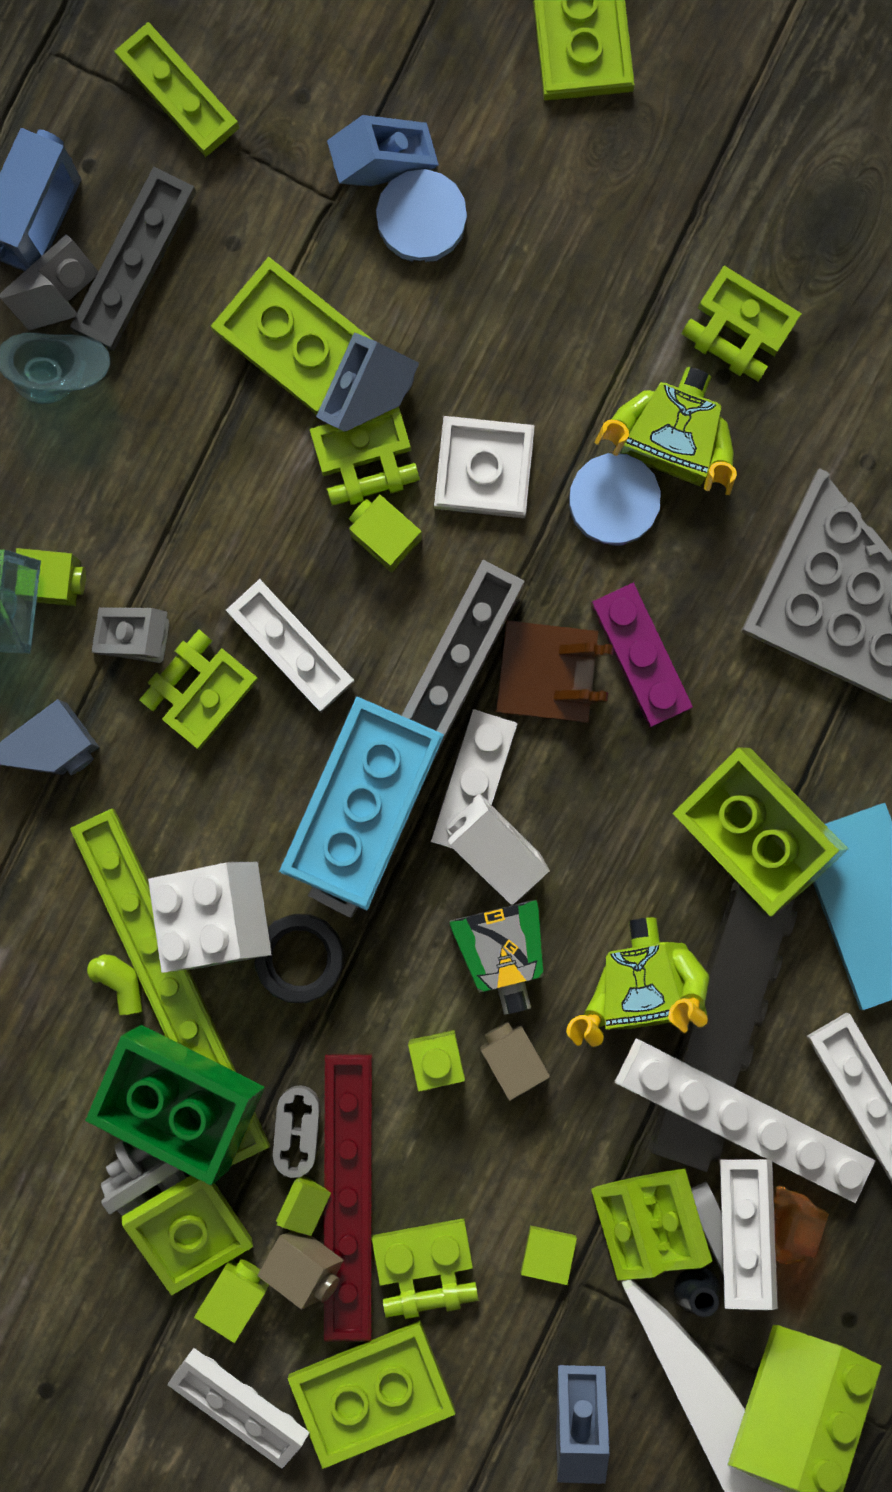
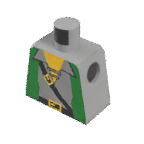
[449,899,543,1014]

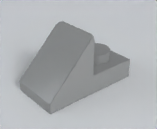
[0,235,99,330]
[91,608,169,663]

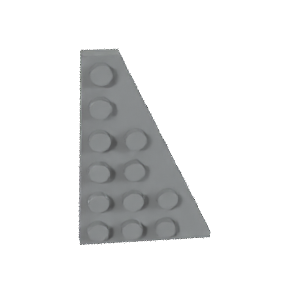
[741,468,892,703]

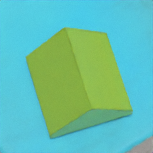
[276,1175,331,1236]

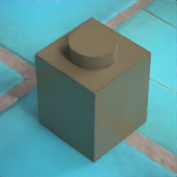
[480,1022,550,1101]
[257,1231,344,1310]

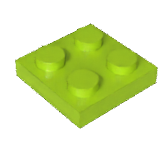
[121,1175,253,1296]

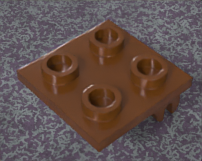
[496,620,614,723]

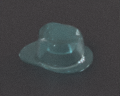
[0,333,110,404]

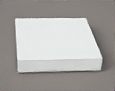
[434,416,535,518]

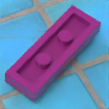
[591,582,693,728]

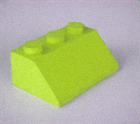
[672,747,849,917]
[727,1325,881,1492]

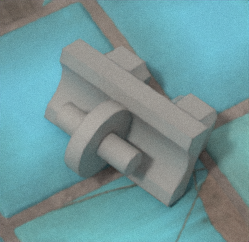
[101,1140,187,1216]

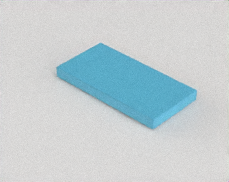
[279,696,444,910]
[813,803,892,1010]

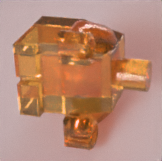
[773,1186,829,1264]

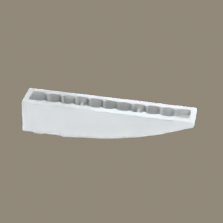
[621,1279,784,1492]

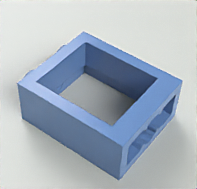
[0,128,81,271]

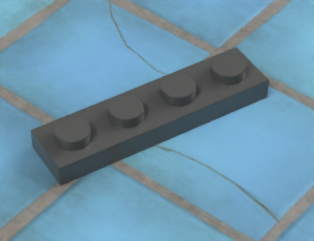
[70,166,196,352]

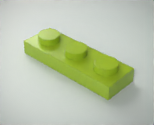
[114,22,240,157]

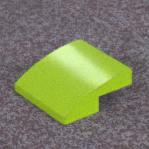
[591,1168,712,1280]

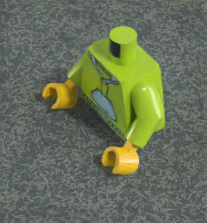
[594,367,737,495]
[566,917,710,1047]

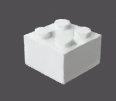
[148,862,272,973]

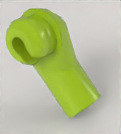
[87,954,143,1015]

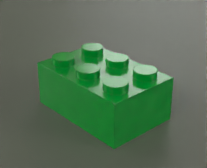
[85,1025,265,1185]

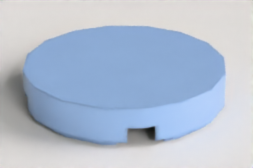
[376,169,467,262]
[569,453,661,546]

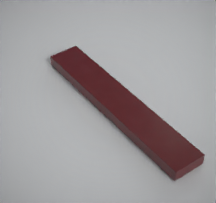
[324,1054,372,1341]

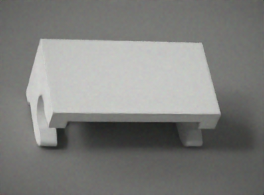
[447,793,550,905]

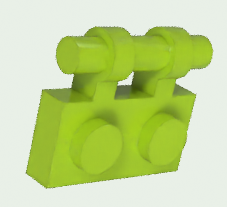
[681,266,802,382]
[310,406,420,506]
[139,629,259,750]
[372,1218,479,1319]

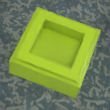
[520,1225,577,1285]

